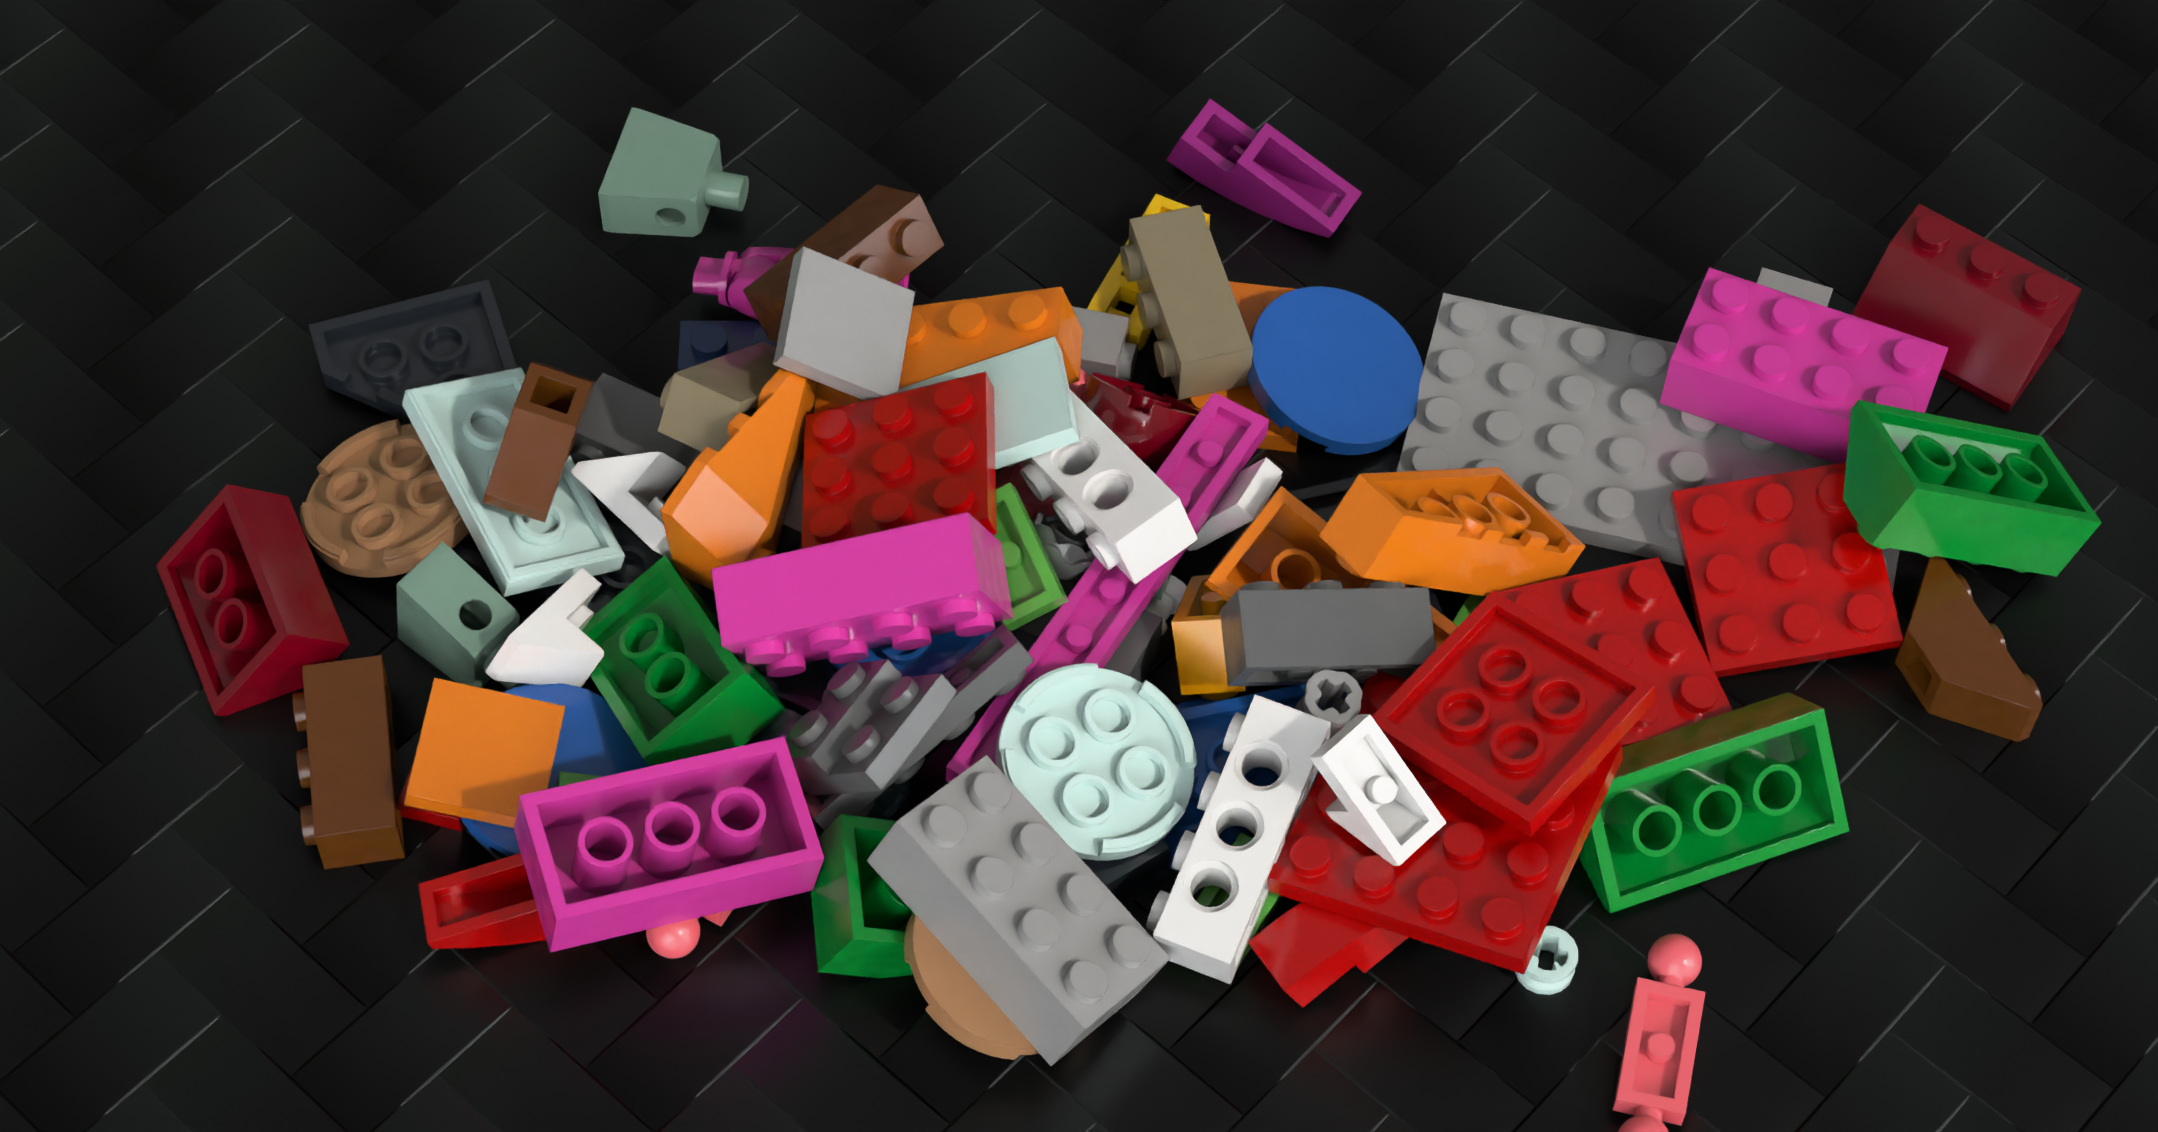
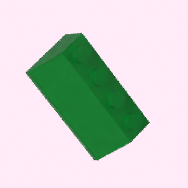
[1843,400,2102,577]
[1578,692,1849,913]

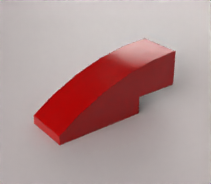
[418,853,546,949]
[1248,902,1409,1008]

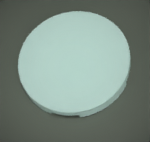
[995,663,1197,861]

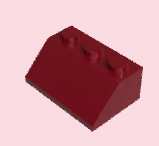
[1851,204,2081,412]
[156,484,350,716]

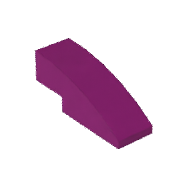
[1166,99,1362,238]

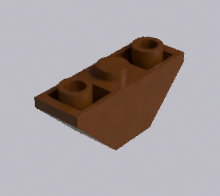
[483,361,596,523]
[1895,556,2043,742]

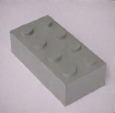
[867,755,1171,1066]

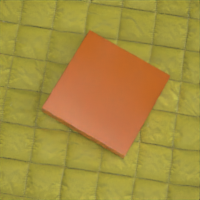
[404,678,566,828]

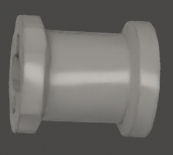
[1295,669,1362,739]

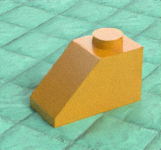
[1171,575,1247,700]

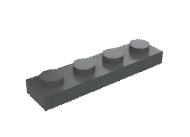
[804,623,1034,831]

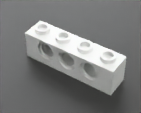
[1008,390,1198,584]
[1146,694,1331,985]

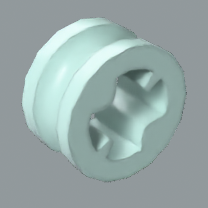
[1515,926,1578,995]

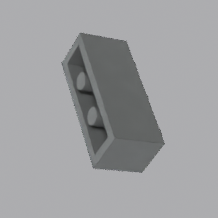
[1220,580,1436,686]

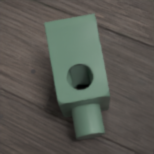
[598,107,749,237]
[396,541,526,690]

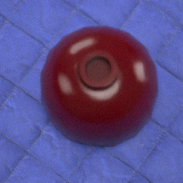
[1080,372,1201,474]

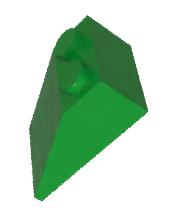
[582,555,786,766]
[811,814,913,978]

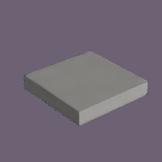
[773,246,915,401]

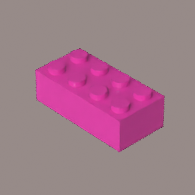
[1660,267,1948,464]
[711,512,1013,677]
[514,737,824,953]

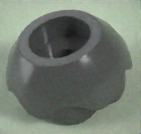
[1032,512,1096,580]

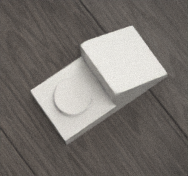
[570,452,686,561]
[485,568,604,687]
[1309,714,1447,866]

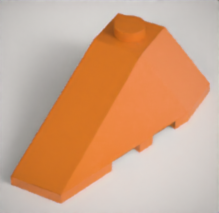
[660,368,819,591]
[1204,486,1458,649]

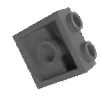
[786,659,957,796]

